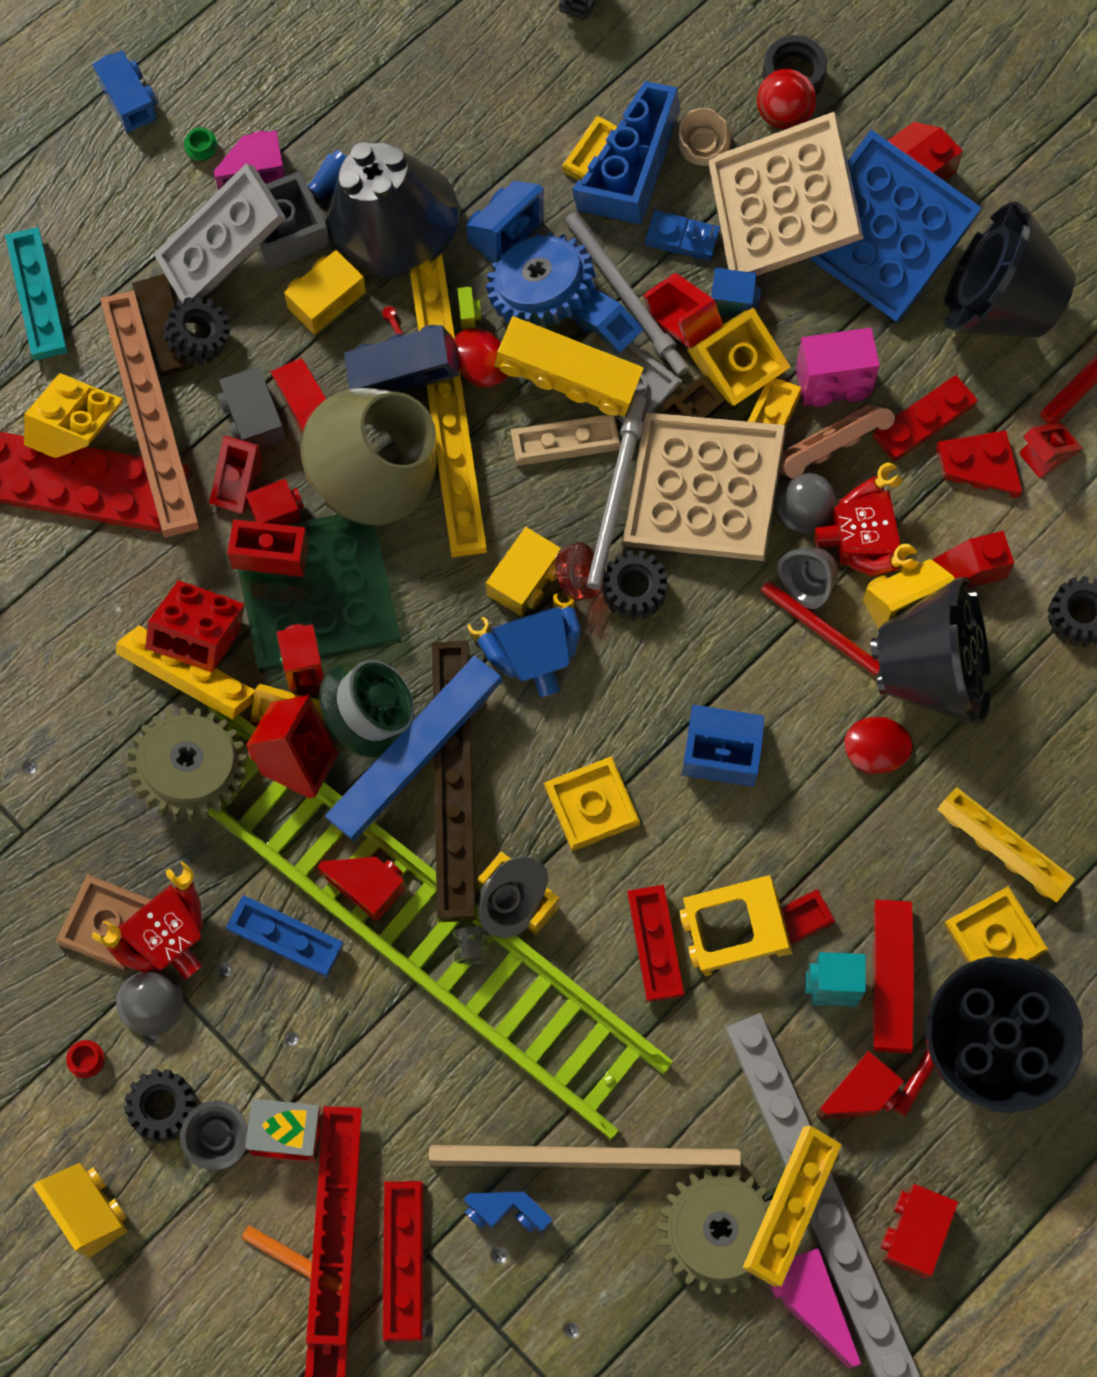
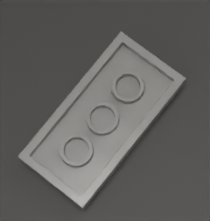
[154,163,286,303]

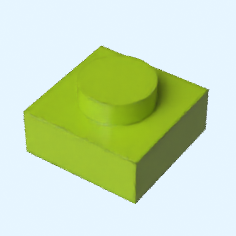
[458,287,482,331]

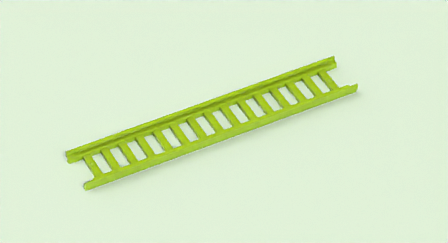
[207,706,673,1141]

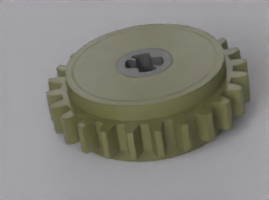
[127,708,246,822]
[657,1167,771,1295]

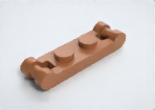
[779,405,895,479]

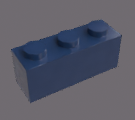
[344,325,460,393]

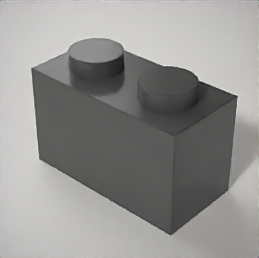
[217,366,286,449]

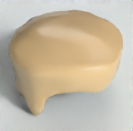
[678,108,732,166]

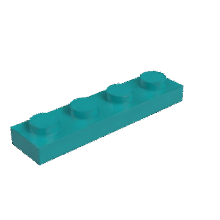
[5,227,68,361]

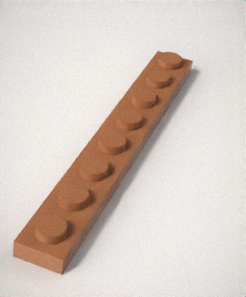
[100,290,199,538]

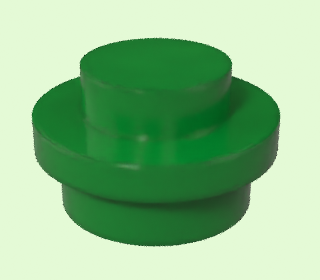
[184,127,218,161]

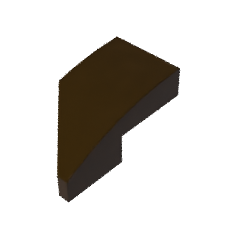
[653,375,727,418]

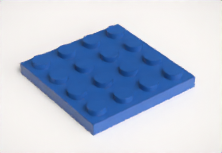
[809,129,983,323]

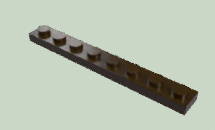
[432,640,476,923]

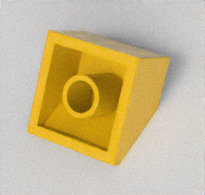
[687,308,791,406]
[863,559,955,629]
[32,1163,128,1258]

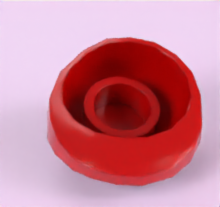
[454,328,508,389]
[844,717,912,775]

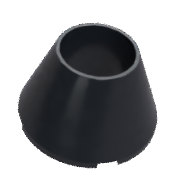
[943,202,1076,338]

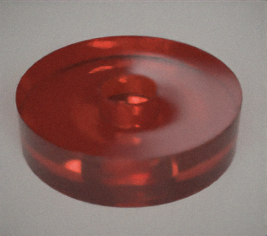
[555,542,602,601]

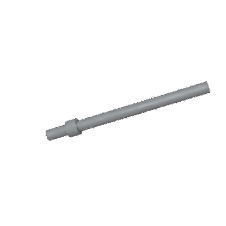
[565,212,689,376]
[586,395,646,590]

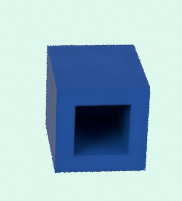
[711,268,761,318]

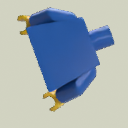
[467,592,581,697]

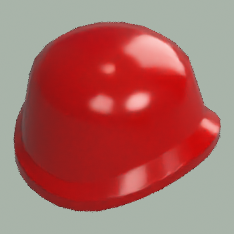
[756,69,816,129]

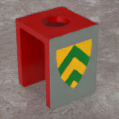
[245,1099,323,1163]

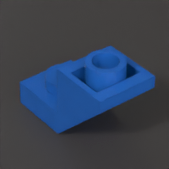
[571,288,644,355]
[464,1192,553,1235]

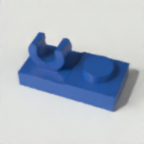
[645,210,720,261]

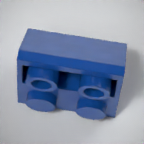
[681,705,764,787]

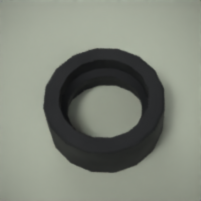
[762,35,827,95]

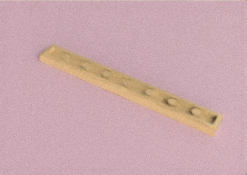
[429,1145,741,1170]

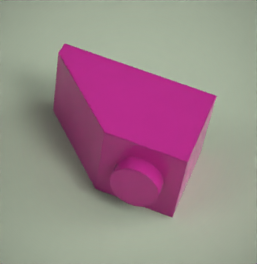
[214,130,285,190]

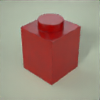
[246,479,304,526]

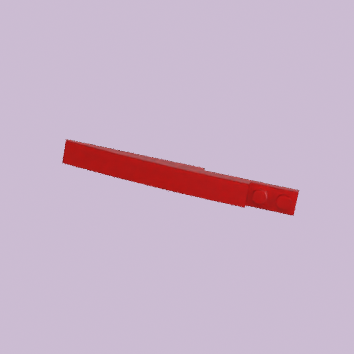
[305,1106,362,1377]

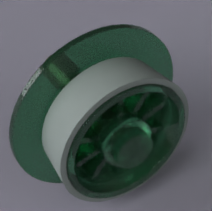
[319,660,414,758]

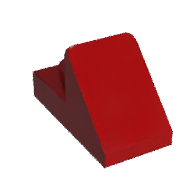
[1020,422,1083,478]
[209,435,262,514]

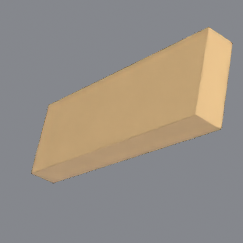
[511,414,620,466]

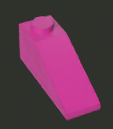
[769,1249,861,1369]

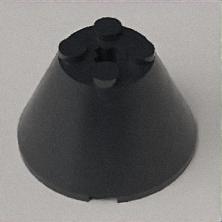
[325,142,460,278]
[871,577,991,724]
[926,956,1083,1113]

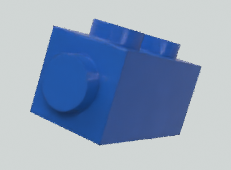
[92,50,158,133]

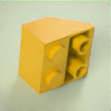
[24,373,123,458]

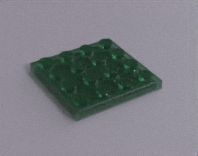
[238,514,401,673]

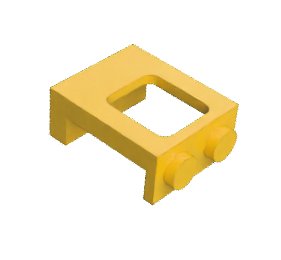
[680,875,793,976]

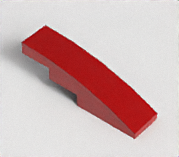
[871,899,914,1053]

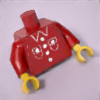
[814,463,917,577]
[92,862,203,980]

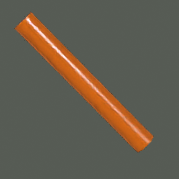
[242,1225,342,1293]

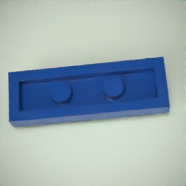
[226,895,344,978]

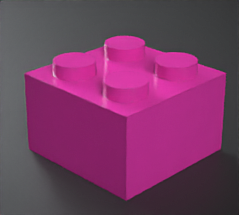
[795,328,880,407]

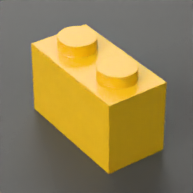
[284,250,366,335]
[486,527,564,617]

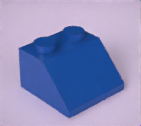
[467,181,544,263]

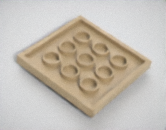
[708,112,864,276]
[622,412,786,561]

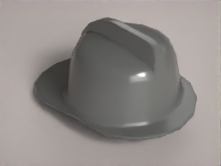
[479,856,549,938]

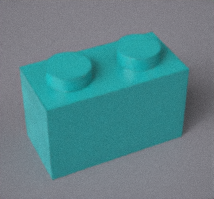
[805,952,866,1007]

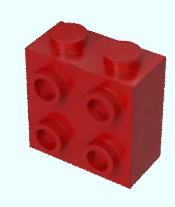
[145,580,245,673]

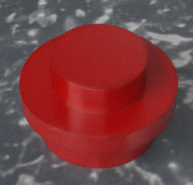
[66,1040,105,1079]

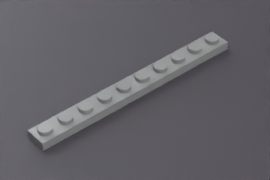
[725,1013,920,1377]

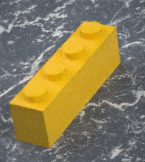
[494,316,644,417]

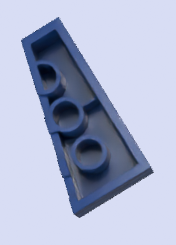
[572,81,680,225]

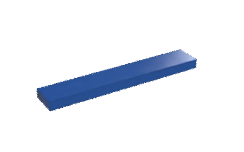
[325,655,503,842]

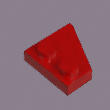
[936,431,1022,498]

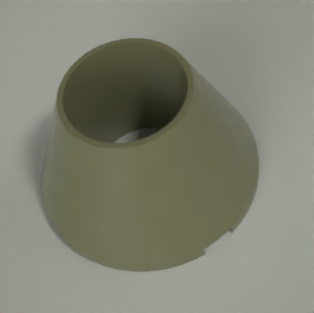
[301,388,437,525]

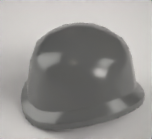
[776,473,837,534]
[777,548,839,609]
[116,971,183,1036]
[180,1101,248,1170]

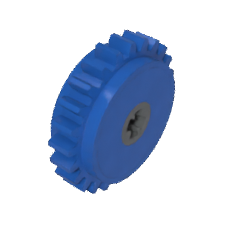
[486,232,596,328]

